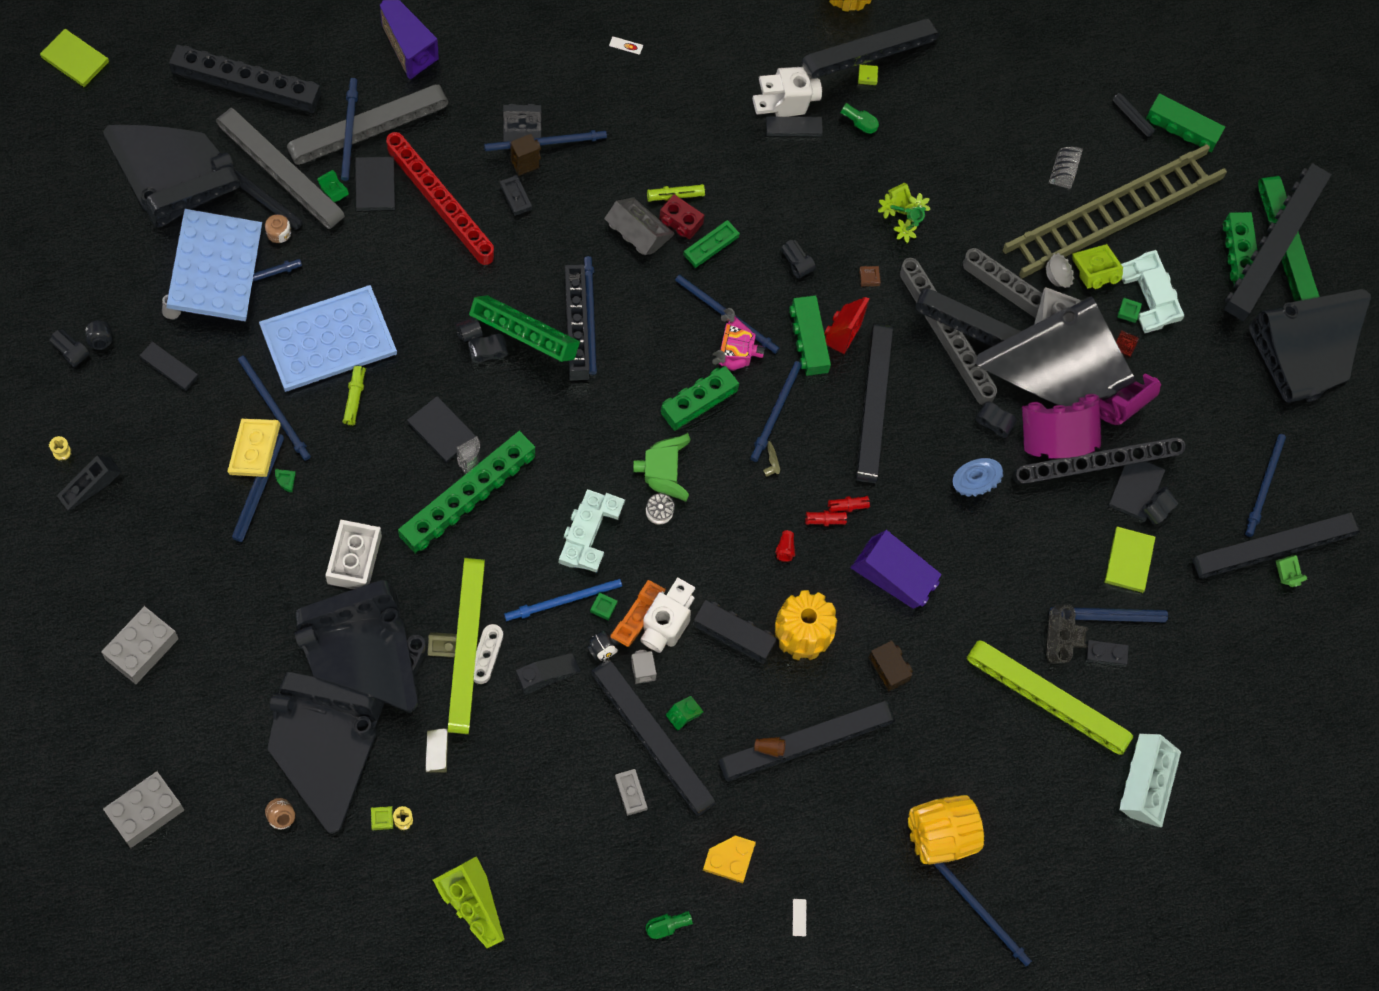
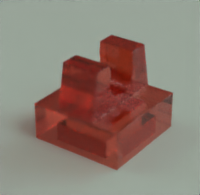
[1116,330,1139,357]

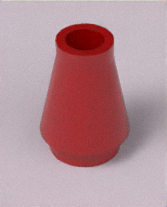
[775,530,795,562]

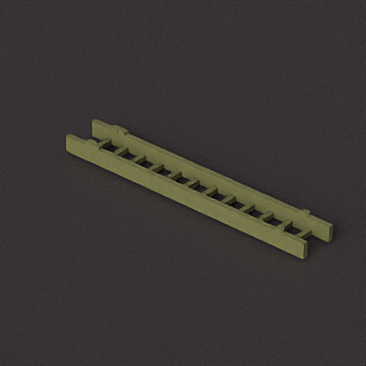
[1003,144,1227,279]

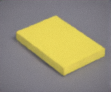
[228,419,281,477]

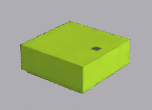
[858,65,878,85]
[371,806,393,830]

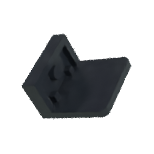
[503,104,541,146]

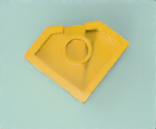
[703,836,755,883]

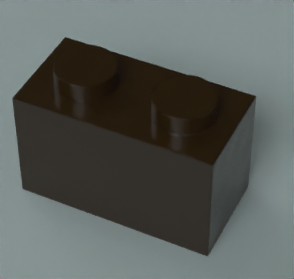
[510,134,541,176]
[869,641,913,692]

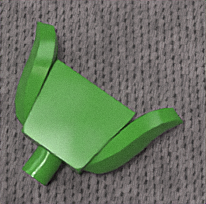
[634,433,691,502]

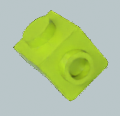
[888,183,912,214]

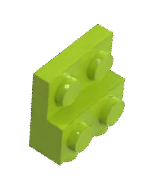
[1072,244,1123,289]

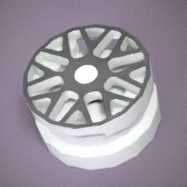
[646,494,674,524]

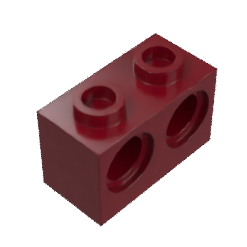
[659,194,704,240]

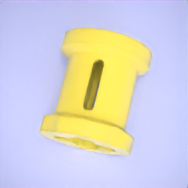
[49,436,71,460]
[393,806,413,830]

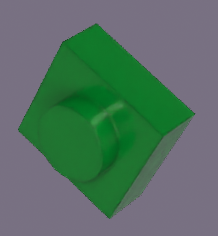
[1117,298,1142,323]
[590,592,618,621]

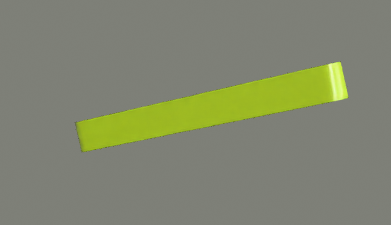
[448,558,485,734]
[967,640,1133,755]

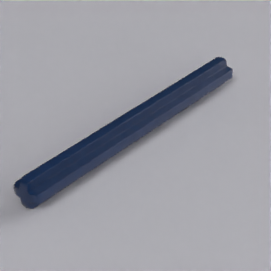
[232,433,284,542]
[1049,607,1168,622]

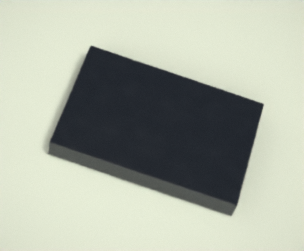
[356,157,395,211]
[407,396,476,463]
[1108,457,1165,522]

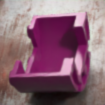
[1100,373,1161,425]
[1022,394,1101,458]

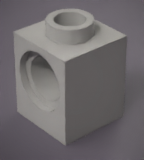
[631,650,656,684]

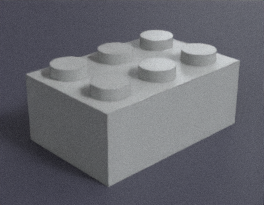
[101,606,178,684]
[103,771,184,848]

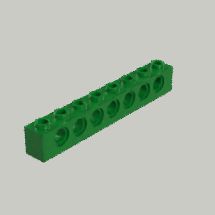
[398,431,535,553]

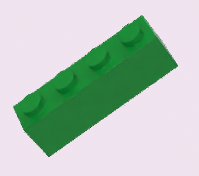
[1146,93,1225,153]
[789,296,831,376]

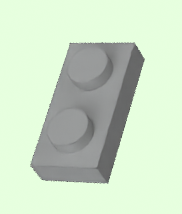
[615,769,647,816]

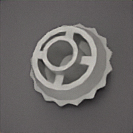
[1046,253,1074,288]

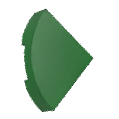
[275,469,296,492]

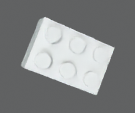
[326,520,382,589]

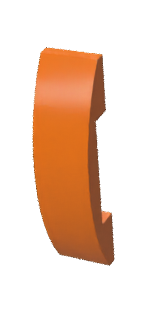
[611,580,666,647]

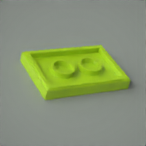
[40,29,109,87]
[1104,527,1155,593]

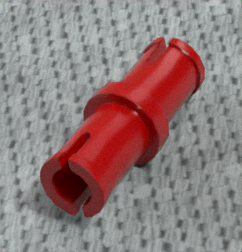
[828,496,870,512]
[805,510,847,526]

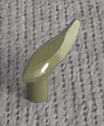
[763,441,780,477]

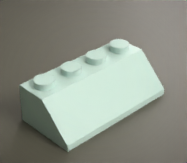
[1120,734,1181,827]

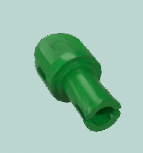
[840,103,879,134]
[646,911,693,939]

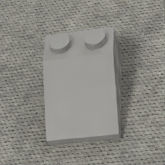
[1034,287,1080,325]

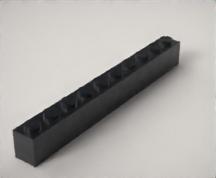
[1224,163,1332,321]

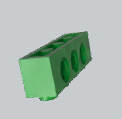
[1223,212,1257,284]
[661,366,739,431]

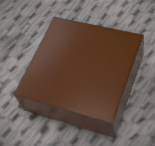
[859,266,880,287]

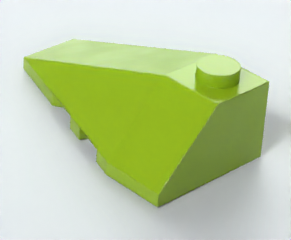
[433,857,504,948]

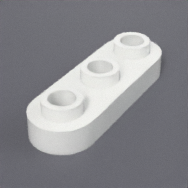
[474,624,503,684]

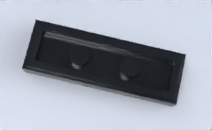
[766,117,823,137]
[139,342,198,391]

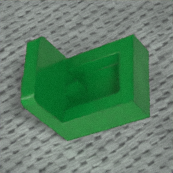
[317,170,349,202]
[666,696,703,730]

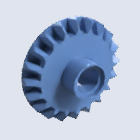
[953,458,1003,497]

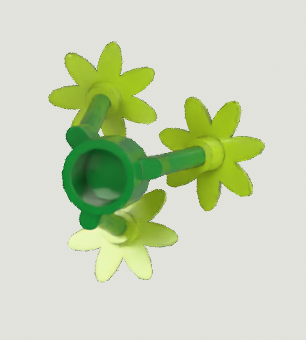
[878,193,930,243]

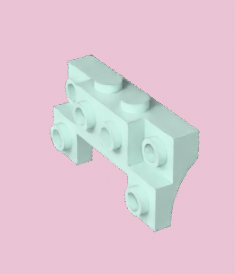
[1121,250,1184,333]
[559,489,625,572]

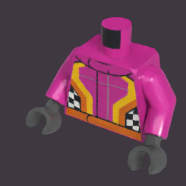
[712,308,765,371]

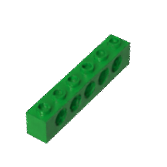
[469,295,580,362]

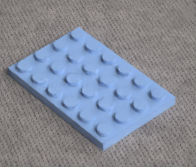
[166,209,262,321]
[259,285,397,392]

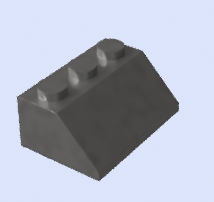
[604,197,674,255]

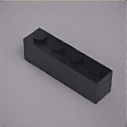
[693,600,777,665]

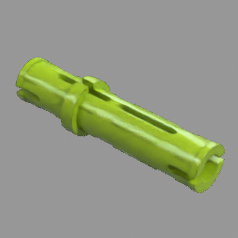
[647,184,705,202]
[343,366,366,425]

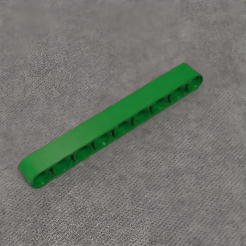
[1258,176,1319,302]

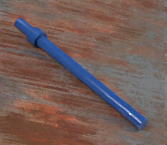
[504,579,622,621]

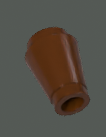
[755,737,786,758]

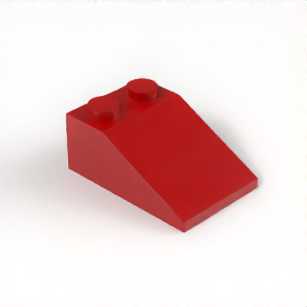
[824,297,869,354]

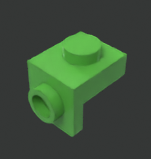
[1276,555,1307,587]

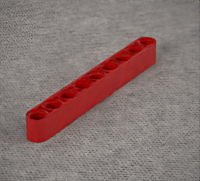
[387,132,494,265]

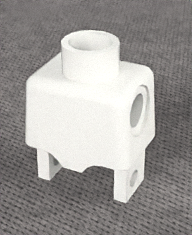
[752,67,822,117]
[640,577,695,653]

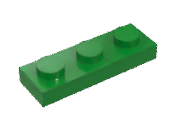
[683,220,740,268]

